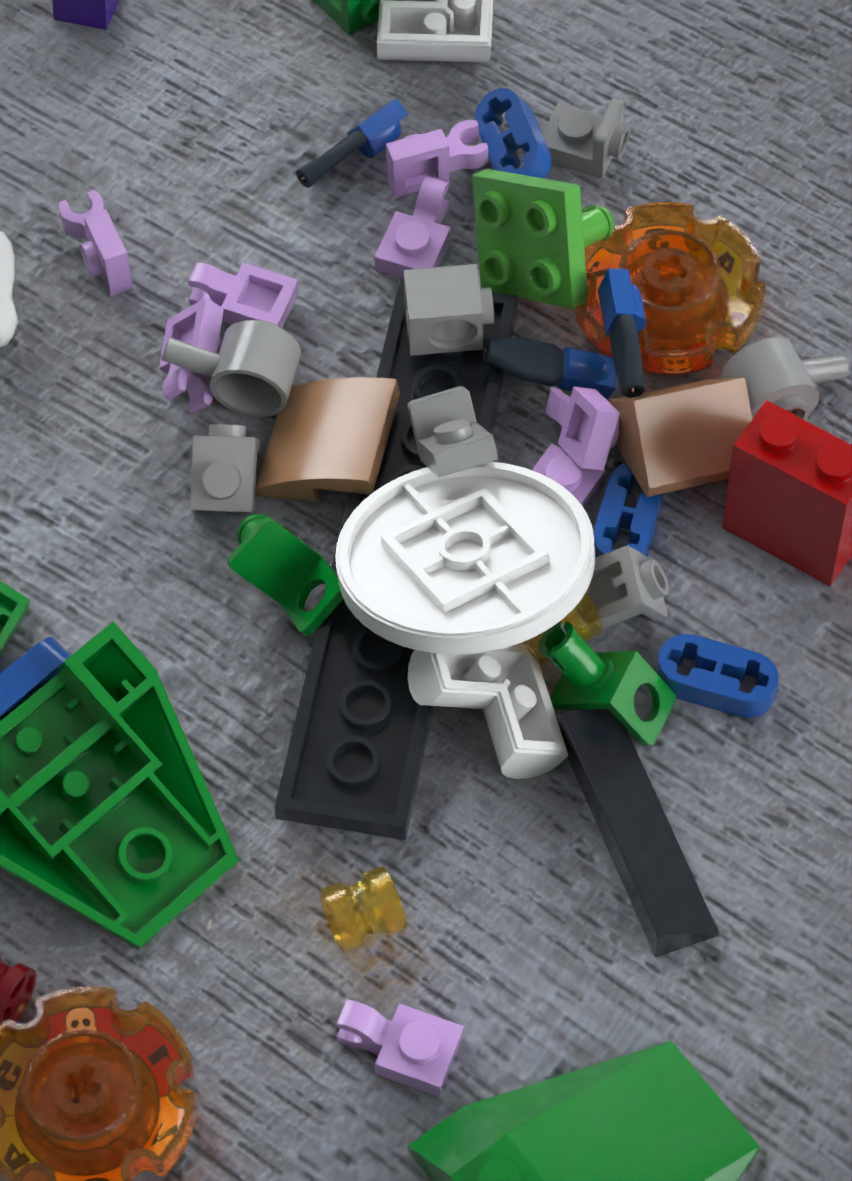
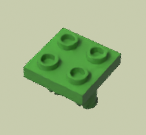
[471,169,614,309]

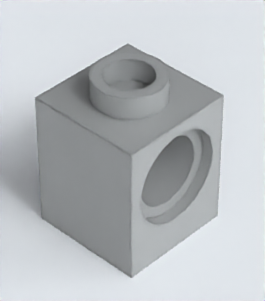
[403,264,494,356]

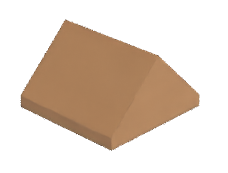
[607,377,752,497]

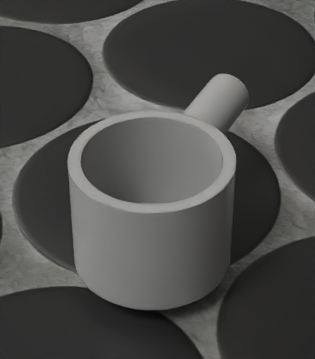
[162,320,301,417]
[721,337,849,420]

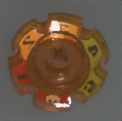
[575,202,765,375]
[0,986,198,1181]

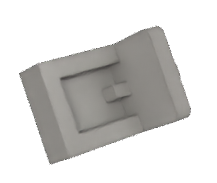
[190,424,260,513]

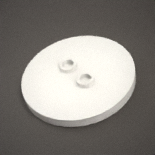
[335,462,595,655]

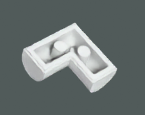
[377,0,493,63]
[408,644,568,779]

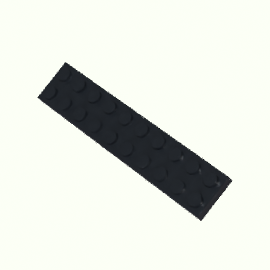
[274,279,518,840]

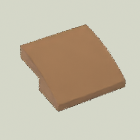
[256,377,400,502]

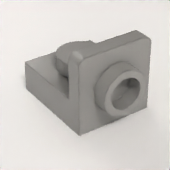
[543,98,630,178]
[407,386,498,477]
[570,545,669,636]

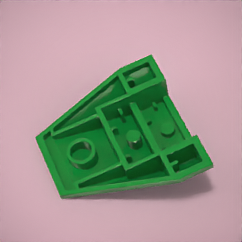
[0,621,239,950]
[408,1041,760,1181]

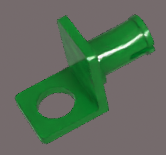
[227,514,343,637]
[538,621,676,746]

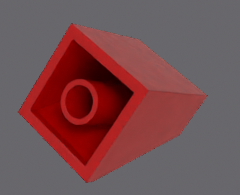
[722,400,852,587]

